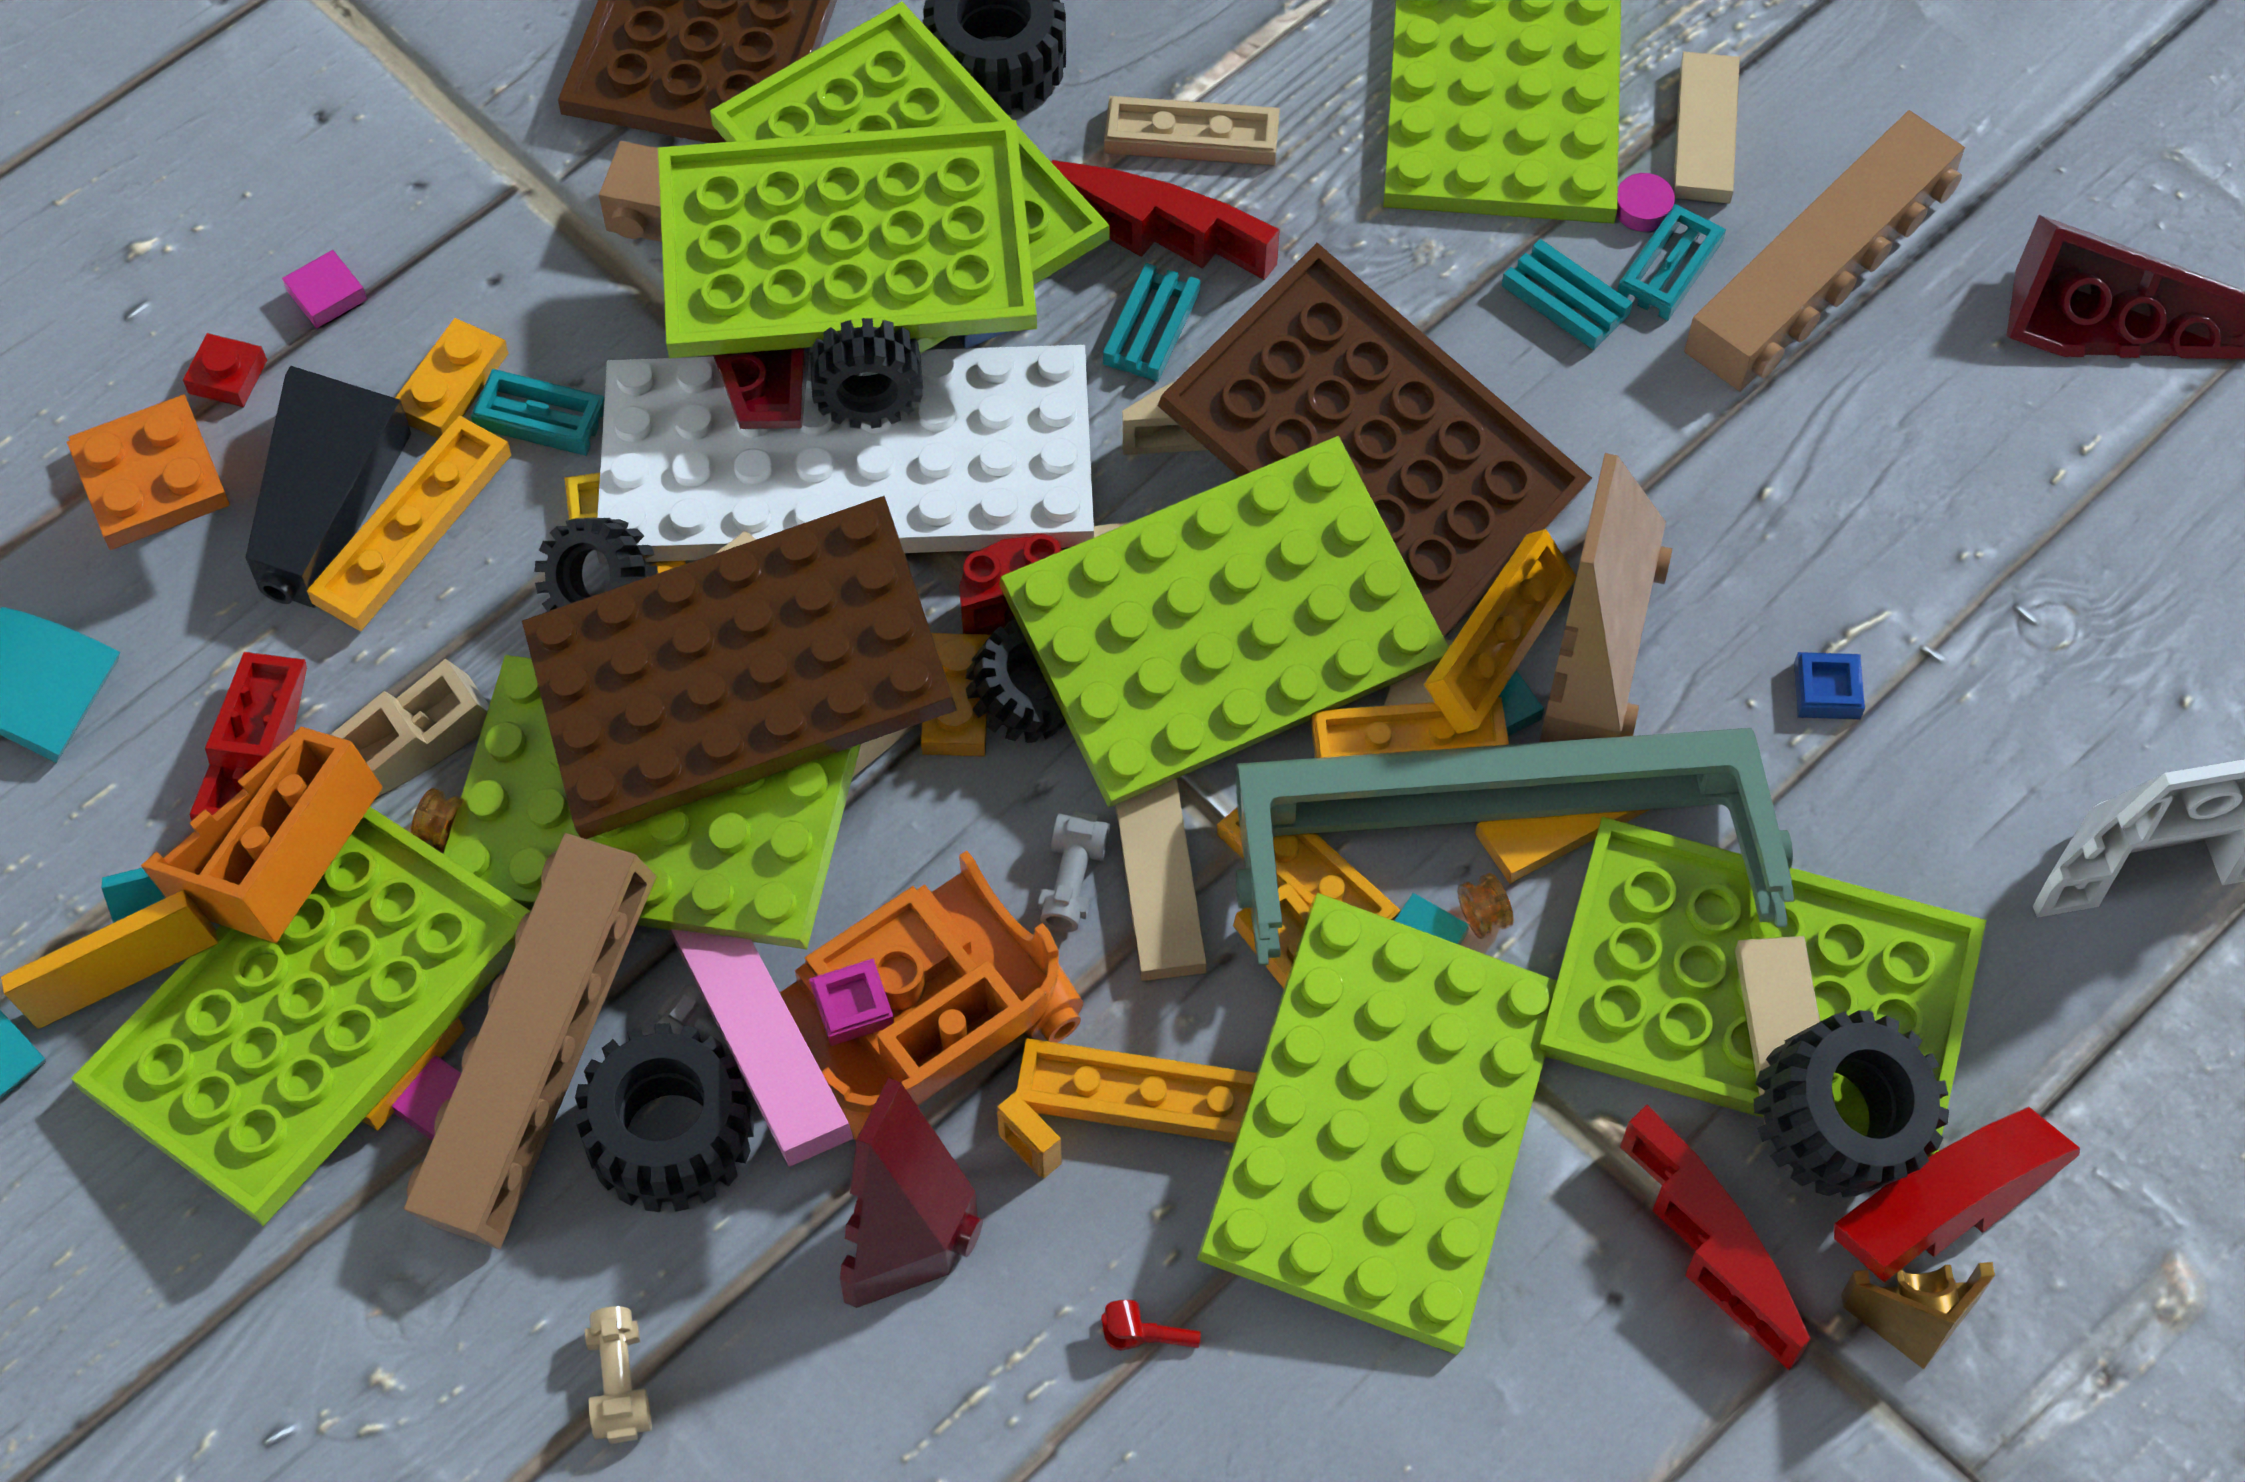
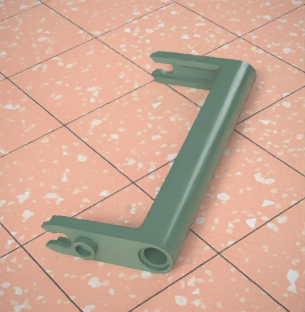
[1235,728,1794,965]

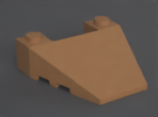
[1539,453,1673,742]

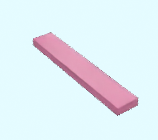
[669,929,854,1167]

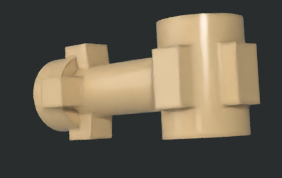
[585,1306,652,1444]

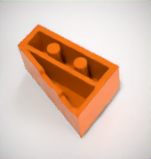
[140,726,383,943]

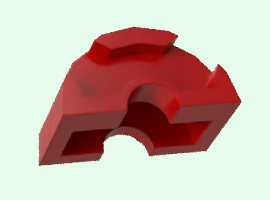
[959,534,1063,635]

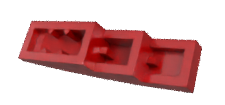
[1051,160,1280,280]
[189,652,307,831]
[1620,1104,1811,1371]
[1834,1107,2080,1283]

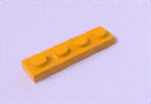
[307,415,511,632]
[1424,529,1577,734]
[1016,1038,1256,1143]

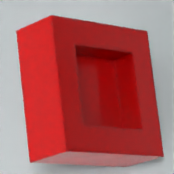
[183,333,267,408]

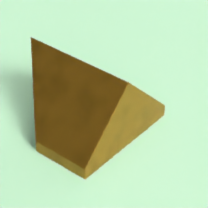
[1841,1262,1995,1369]

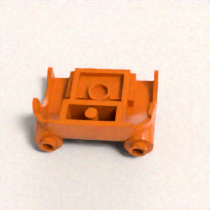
[780,850,1084,1141]

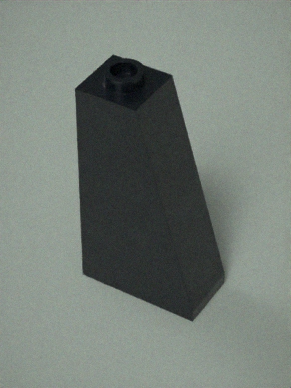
[245,366,411,608]

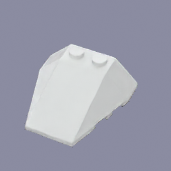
[2033,759,2245,918]

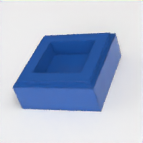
[1794,652,1865,720]

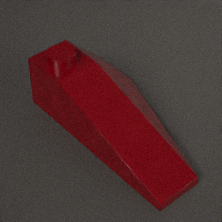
[2006,215,2245,359]
[713,347,810,429]
[840,1077,983,1308]

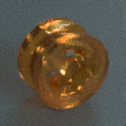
[411,788,464,852]
[1457,872,1514,939]

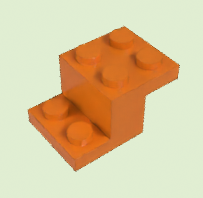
[67,394,230,550]

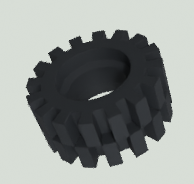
[810,318,923,429]
[534,518,658,612]
[965,619,1067,743]

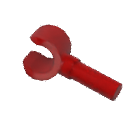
[1101,1300,1201,1351]

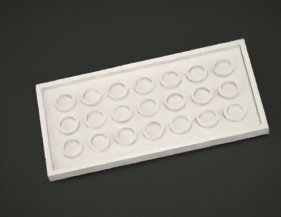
[596,345,1094,563]

